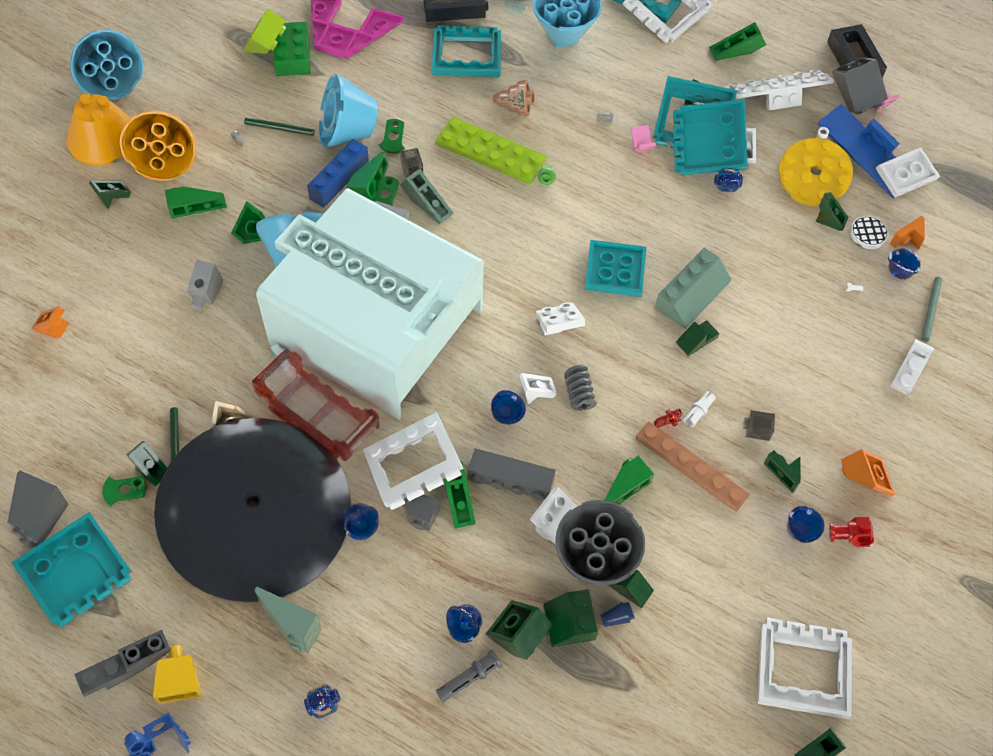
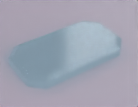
[505,0,527,14]

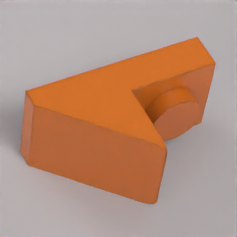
[890,216,925,249]
[31,306,69,338]

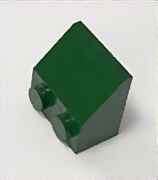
[543,589,598,647]
[486,600,553,660]

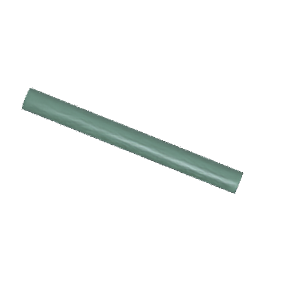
[921,277,942,341]

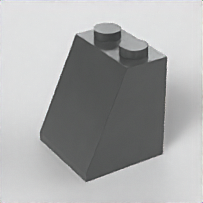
[832,57,888,114]
[7,470,69,547]

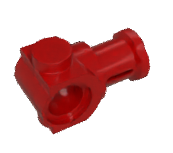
[829,517,874,547]

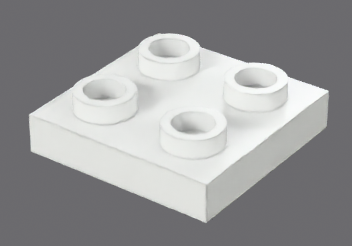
[536,303,585,336]
[530,487,577,544]

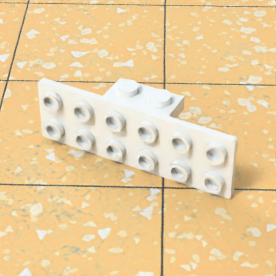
[724,70,834,111]

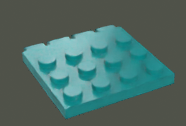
[673,99,748,176]
[11,512,132,628]

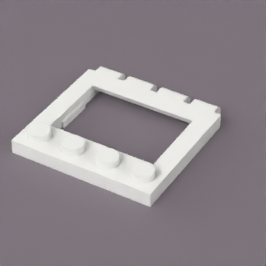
[623,0,714,43]
[363,412,464,510]
[757,618,852,720]

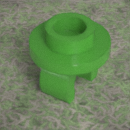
[538,165,556,185]

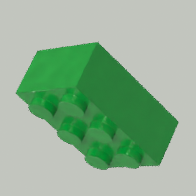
[273,21,311,76]

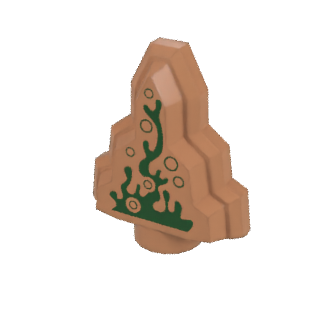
[493,80,535,116]

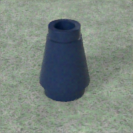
[600,602,635,627]

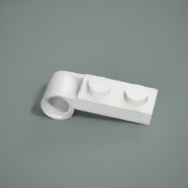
[890,339,934,396]

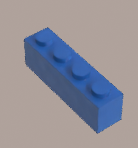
[307,139,369,208]

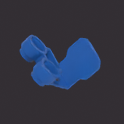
[124,713,191,756]

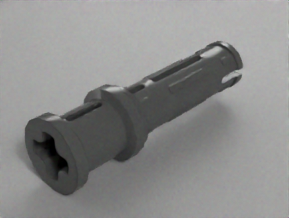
[436,649,503,703]

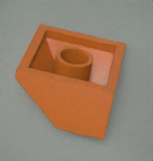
[841,449,895,497]

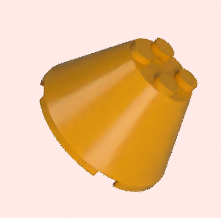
[66,93,132,166]
[120,110,196,181]

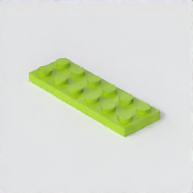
[435,116,547,185]

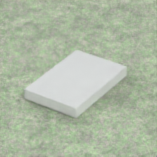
[876,147,940,198]

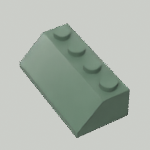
[655,248,731,329]

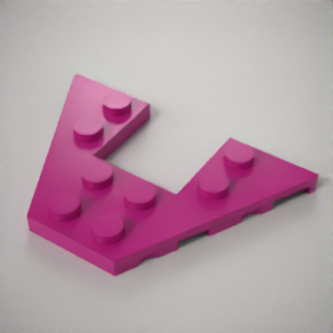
[311,0,403,59]

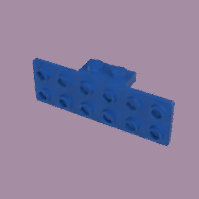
[818,104,900,199]

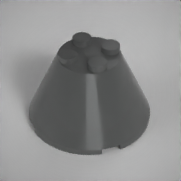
[555,500,645,585]

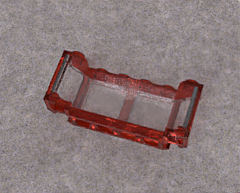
[252,349,380,461]

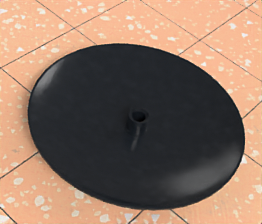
[154,418,351,602]

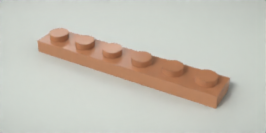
[635,421,750,512]

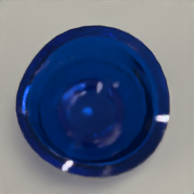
[888,248,921,280]
[491,390,526,425]
[343,503,379,540]
[786,506,825,543]
[446,604,483,643]

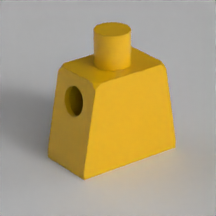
[153,645,203,704]

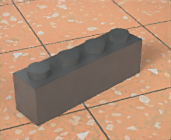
[468,448,556,500]

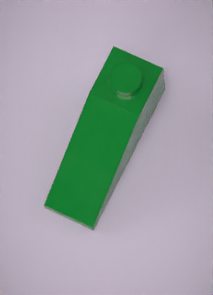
[709,22,766,61]
[346,152,389,201]
[164,186,227,219]
[605,455,654,505]
[443,460,476,529]

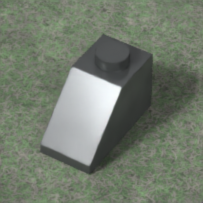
[403,495,440,531]

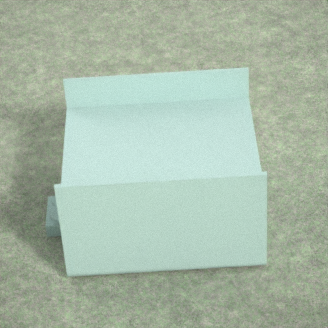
[256,188,484,419]

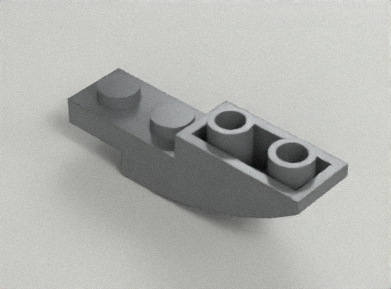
[74,630,171,697]

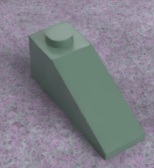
[400,169,453,224]

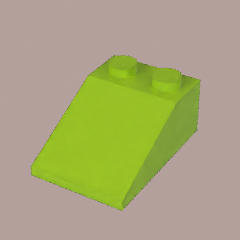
[242,9,286,54]

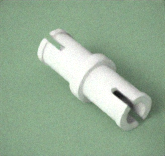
[683,391,716,428]

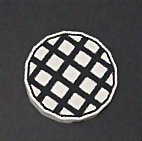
[850,216,888,249]

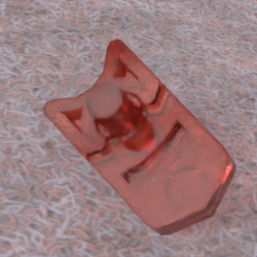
[653,408,683,428]

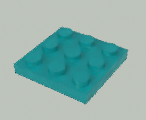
[584,240,647,297]

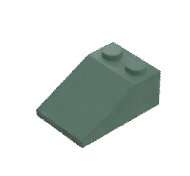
[254,587,322,653]

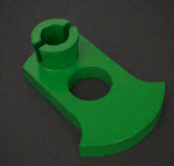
[378,119,405,154]
[372,176,399,206]
[102,476,147,507]

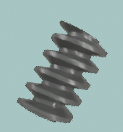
[564,365,597,411]

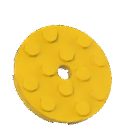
[778,138,853,206]

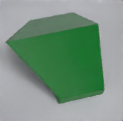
[231,201,265,244]

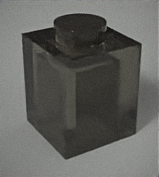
[400,148,424,178]
[743,410,775,441]

